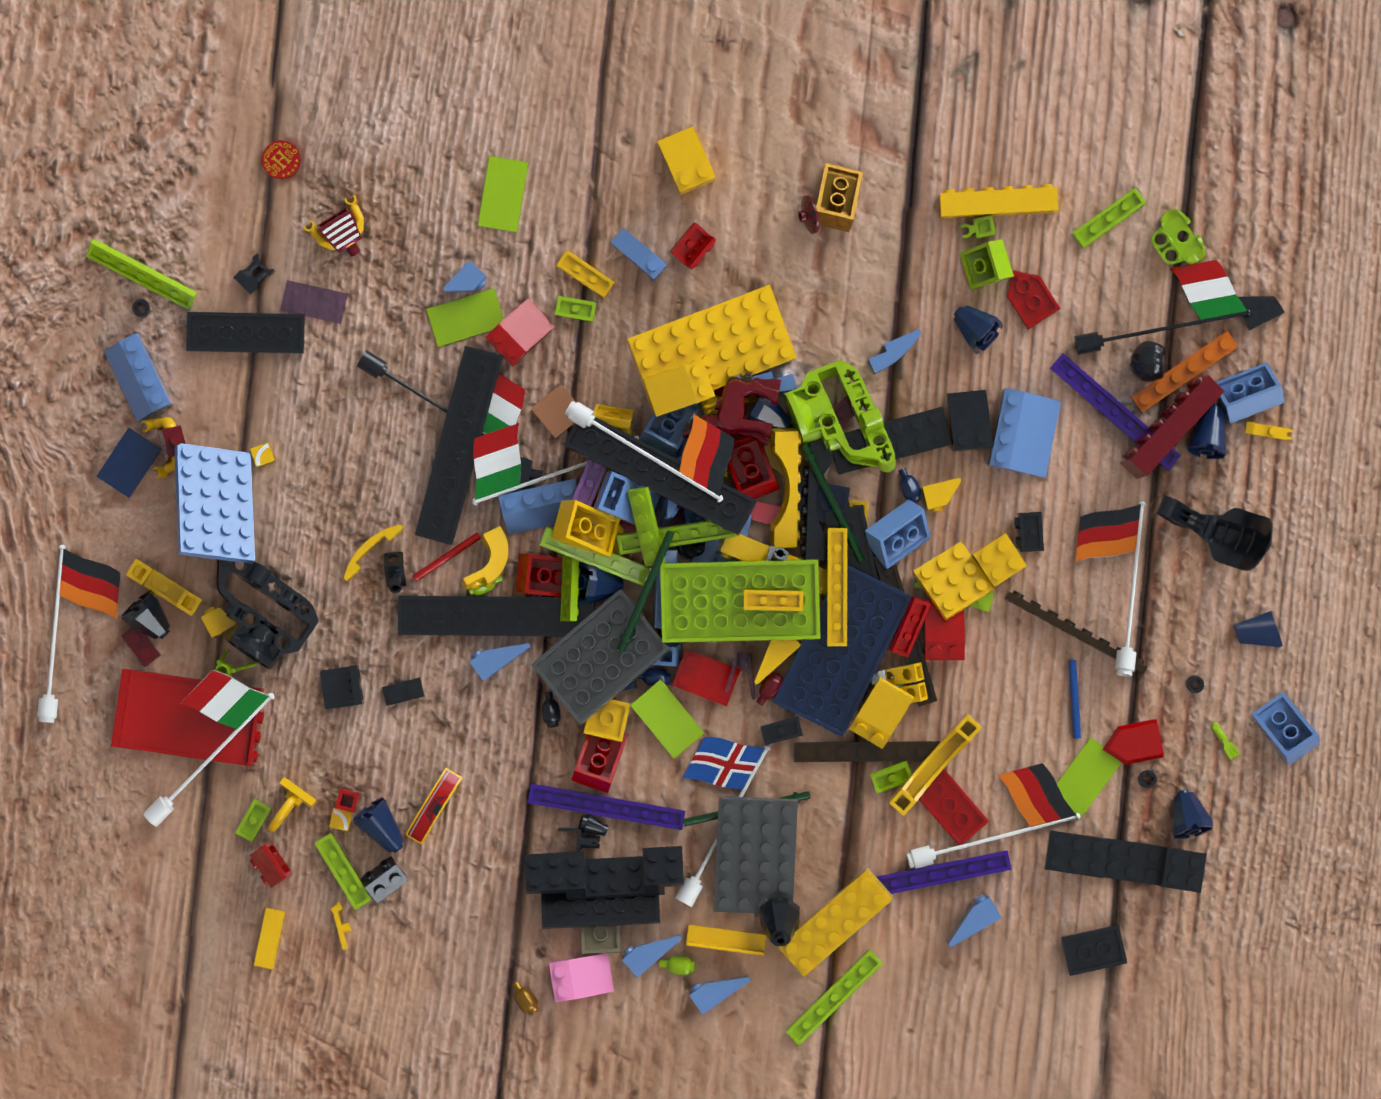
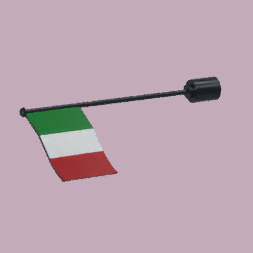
[1074,260,1252,355]
[357,350,525,435]

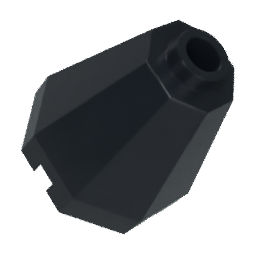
[121,589,170,639]
[760,898,800,946]

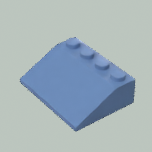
[988,388,1061,478]

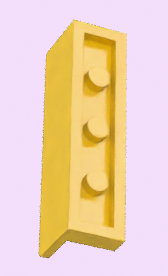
[686,924,766,956]

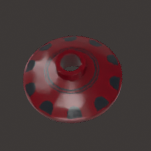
[798,195,819,234]

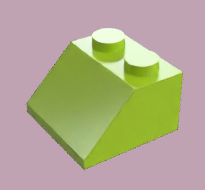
[960,239,1014,290]

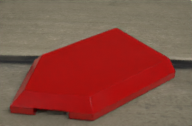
[1007,270,1061,330]
[1102,719,1164,765]

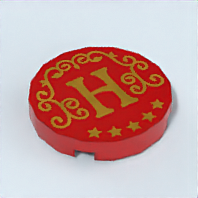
[261,140,301,179]

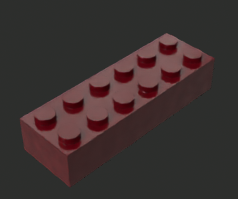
[1120,375,1225,479]

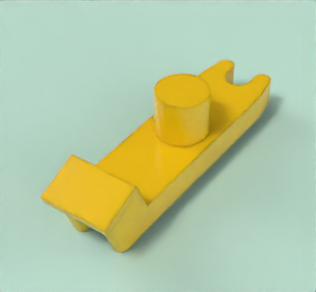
[1245,422,1293,440]
[330,901,352,950]

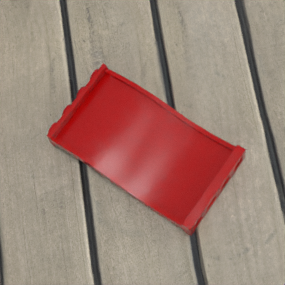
[111,669,267,767]

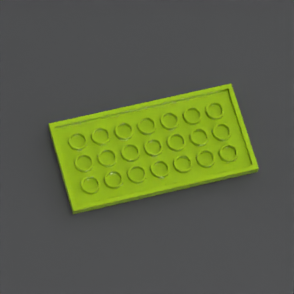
[660,559,821,643]

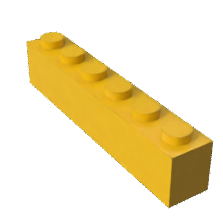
[939,184,1059,219]
[717,534,828,597]

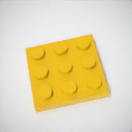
[912,541,994,621]

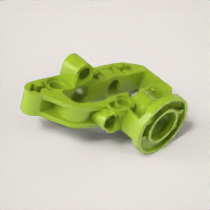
[784,360,896,472]

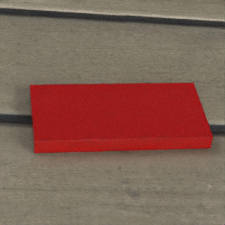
[919,769,989,846]

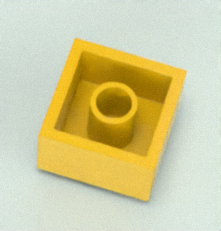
[972,533,1027,587]

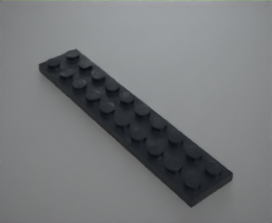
[415,346,503,545]
[564,417,757,537]
[398,596,594,636]

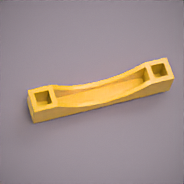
[770,428,801,548]
[888,712,982,816]

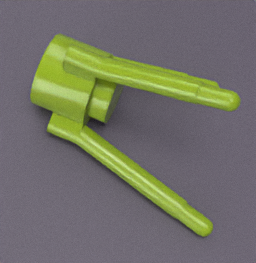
[215,649,257,676]

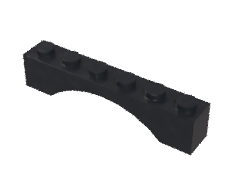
[800,442,833,561]

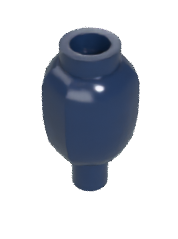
[899,468,921,503]
[637,668,671,686]

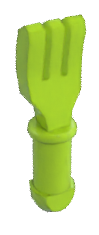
[1211,722,1240,760]

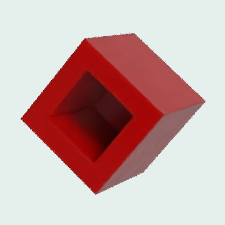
[335,788,361,813]

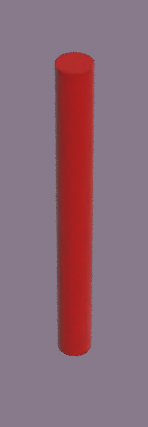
[412,532,481,582]

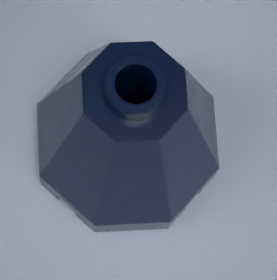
[954,305,1003,354]
[747,398,793,429]
[578,562,624,604]
[1172,790,1213,839]

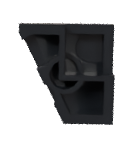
[1238,296,1285,331]

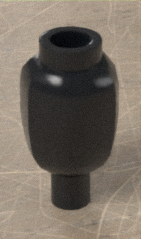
[542,691,561,728]

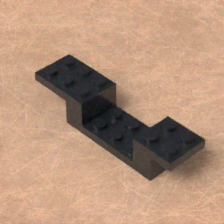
[1044,830,1207,893]
[524,846,684,900]

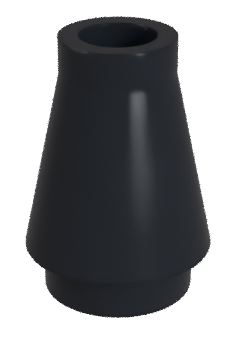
[578,814,608,836]

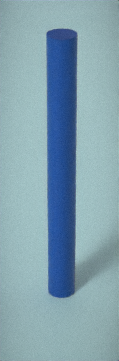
[1068,660,1081,739]

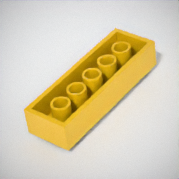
[778,867,893,977]

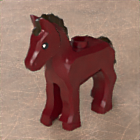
[682,372,781,446]

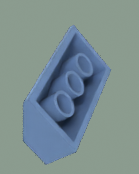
[104,333,173,422]
[499,479,577,535]

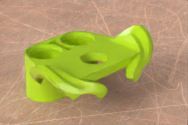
[1151,208,1206,264]

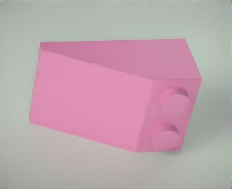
[549,953,614,1002]

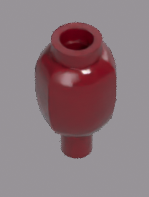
[756,671,783,706]

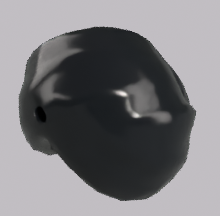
[1129,341,1165,382]

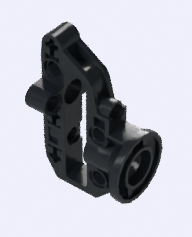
[216,559,319,670]

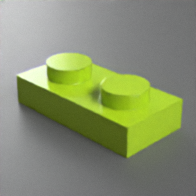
[555,296,597,322]
[870,761,911,794]
[235,799,272,842]

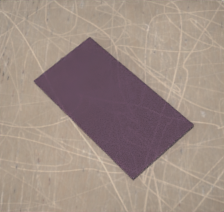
[280,280,348,324]

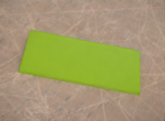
[478,156,529,232]
[426,288,504,347]
[630,679,704,759]
[1057,737,1122,818]

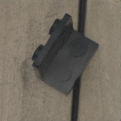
[320,665,364,709]

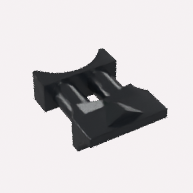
[233,253,275,294]

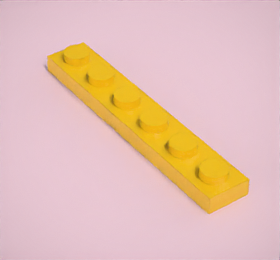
[827,528,848,646]

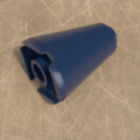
[1187,403,1227,459]
[353,797,404,853]

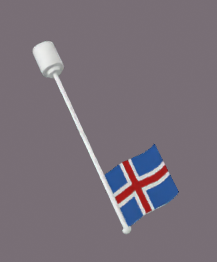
[675,737,771,907]

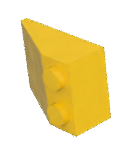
[657,126,716,195]
[643,359,715,417]
[551,500,620,557]
[754,640,801,685]
[849,677,914,749]

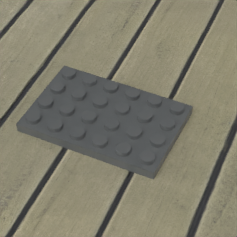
[531,589,671,725]
[714,796,798,913]

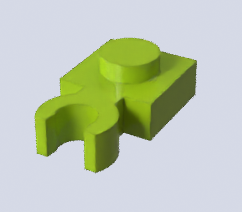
[960,215,997,239]

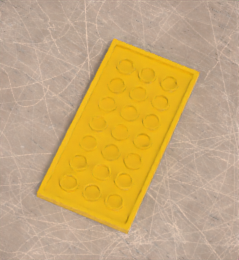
[626,285,797,413]

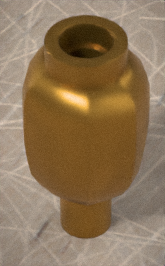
[512,981,539,1016]

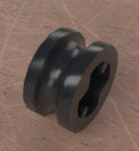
[132,299,150,318]
[1186,675,1204,693]
[1138,770,1157,788]

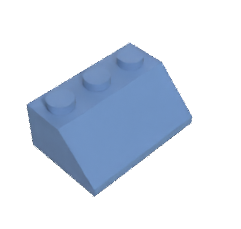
[1216,362,1285,424]
[865,499,931,569]

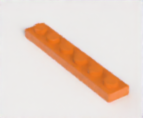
[1130,331,1238,413]

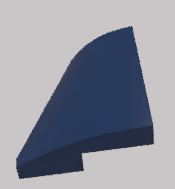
[1232,611,1283,647]

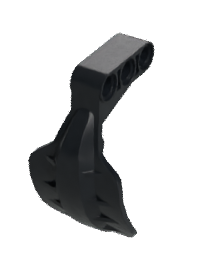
[1156,495,1273,571]

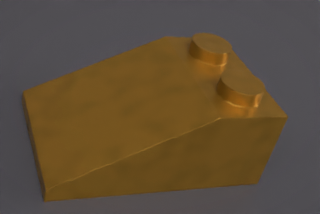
[815,163,863,232]

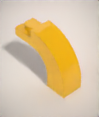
[461,526,509,590]

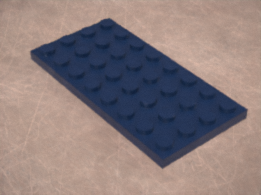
[773,564,912,737]

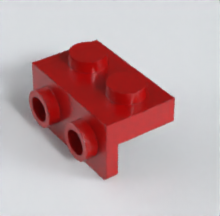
[669,222,716,270]

